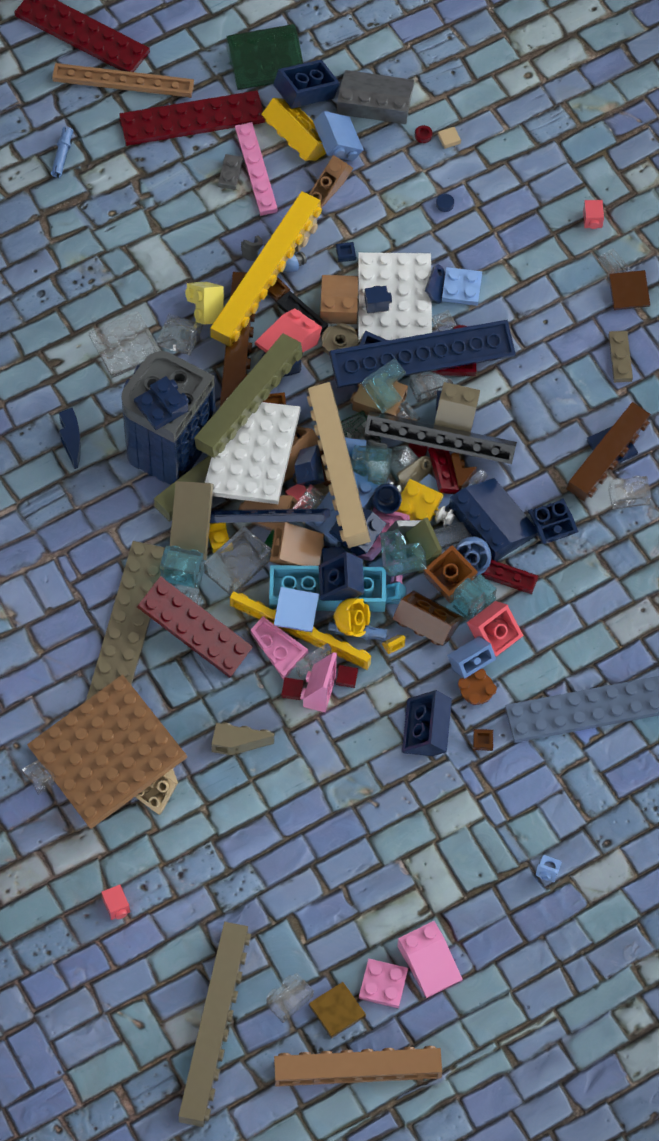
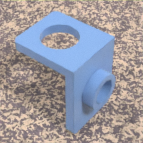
[536,855,562,882]

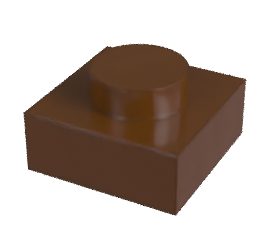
[473,729,493,751]

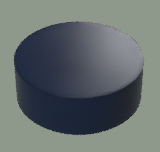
[436,194,454,212]

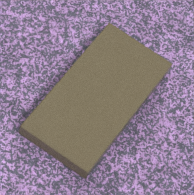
[169,481,214,560]

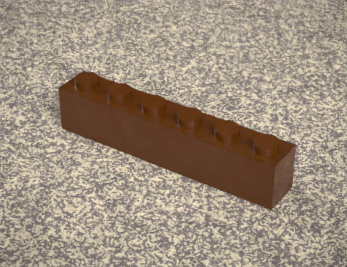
[566,402,651,502]

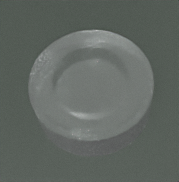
[469,469,488,485]

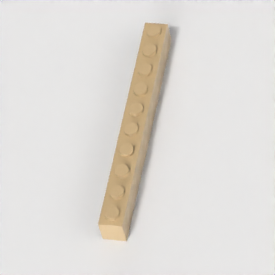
[307,382,371,548]

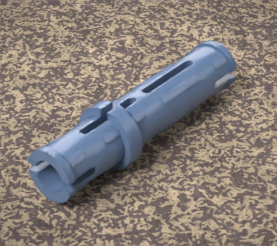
[51,127,74,178]
[328,622,387,641]

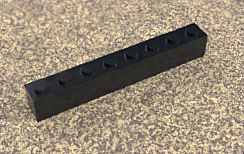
[364,411,517,464]

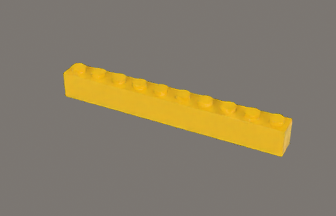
[210,191,322,347]

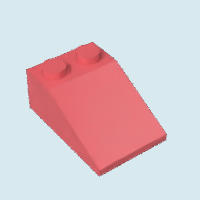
[255,308,322,352]

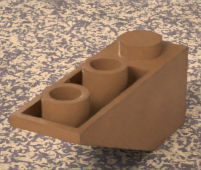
[309,155,353,208]

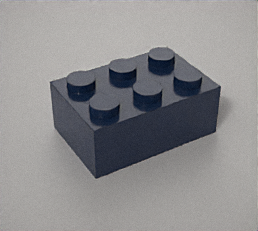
[273,59,340,109]

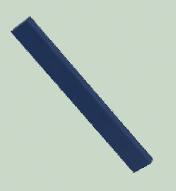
[210,508,330,523]

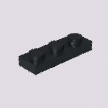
[277,291,328,334]

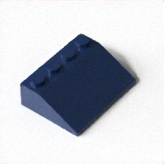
[449,478,538,561]

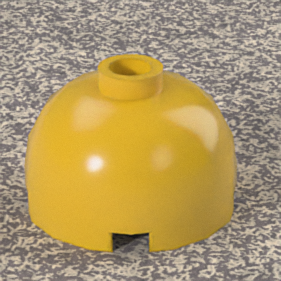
[334,598,370,637]

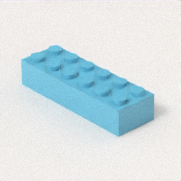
[269,565,386,612]

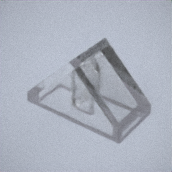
[381,445,419,471]
[292,484,326,524]

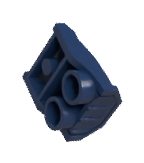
[527,498,578,545]

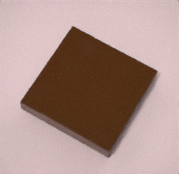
[609,270,650,310]

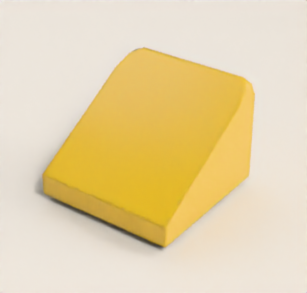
[382,635,406,654]

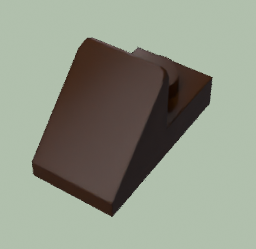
[451,453,477,492]

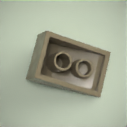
[434,382,480,432]

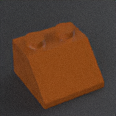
[424,545,478,604]

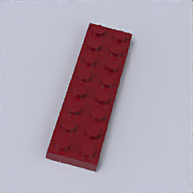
[14,0,150,72]
[119,90,265,146]

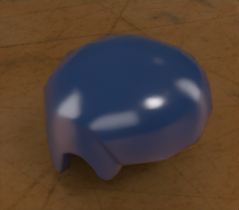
[372,483,402,514]

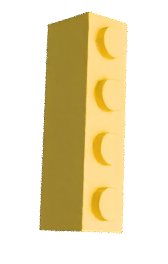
[261,98,326,161]

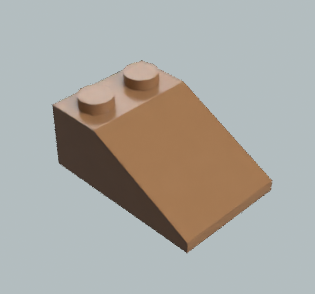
[320,275,358,324]

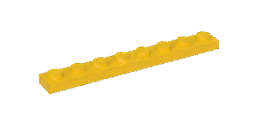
[230,591,371,670]

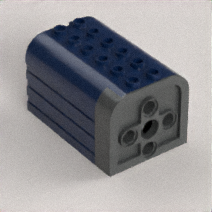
[121,351,215,485]

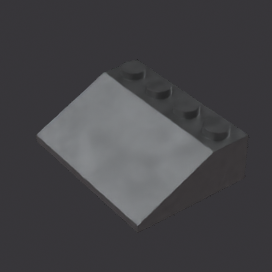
[337,70,414,124]

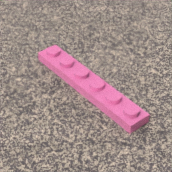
[235,122,278,216]

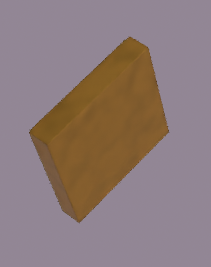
[309,982,366,1038]

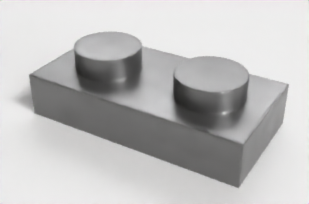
[218,154,243,190]

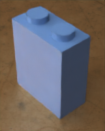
[313,111,363,161]

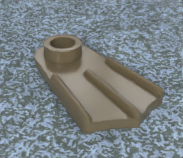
[396,456,432,489]

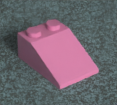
[300,653,337,713]
[397,921,463,998]

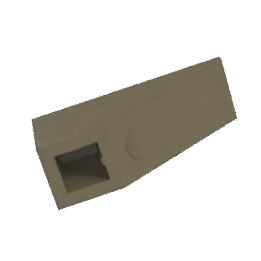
[211,722,274,755]

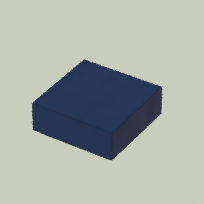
[335,242,356,262]

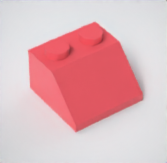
[467,601,523,657]

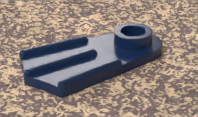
[425,264,445,304]

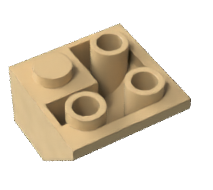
[135,769,178,815]

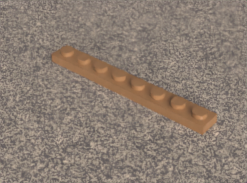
[52,63,194,98]

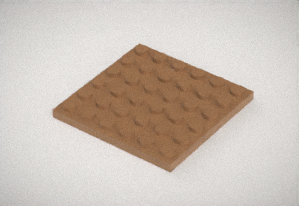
[27,674,188,829]

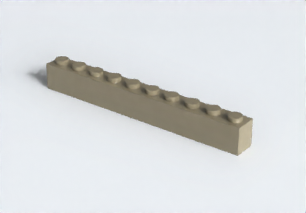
[178,921,251,1127]

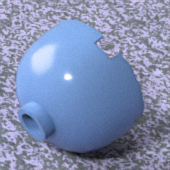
[455,536,491,576]

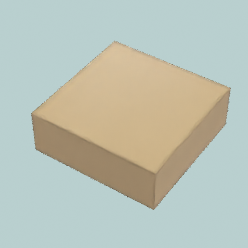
[438,127,461,149]

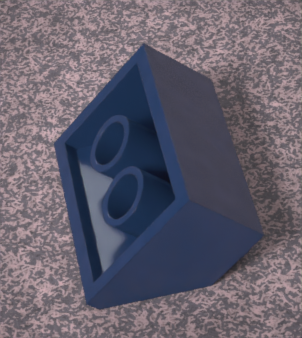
[402,690,452,756]

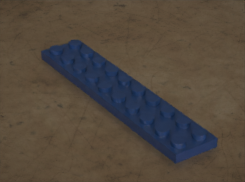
[329,319,516,388]

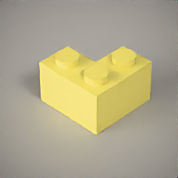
[185,282,224,325]

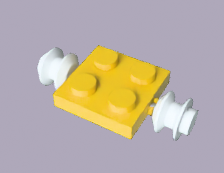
[390,479,455,527]

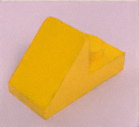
[209,523,231,553]

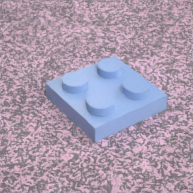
[442,267,482,306]

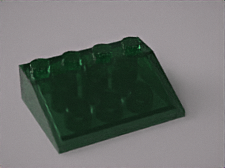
[226,24,303,90]

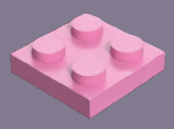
[359,958,408,1009]

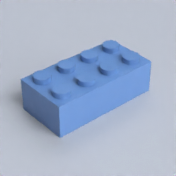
[305,471,378,547]

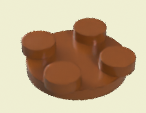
[458,668,497,705]

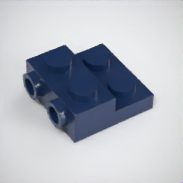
[134,376,189,430]

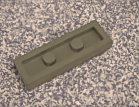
[608,331,633,383]

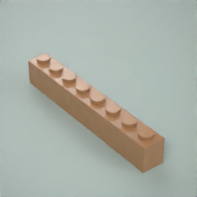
[274,1046,442,1087]

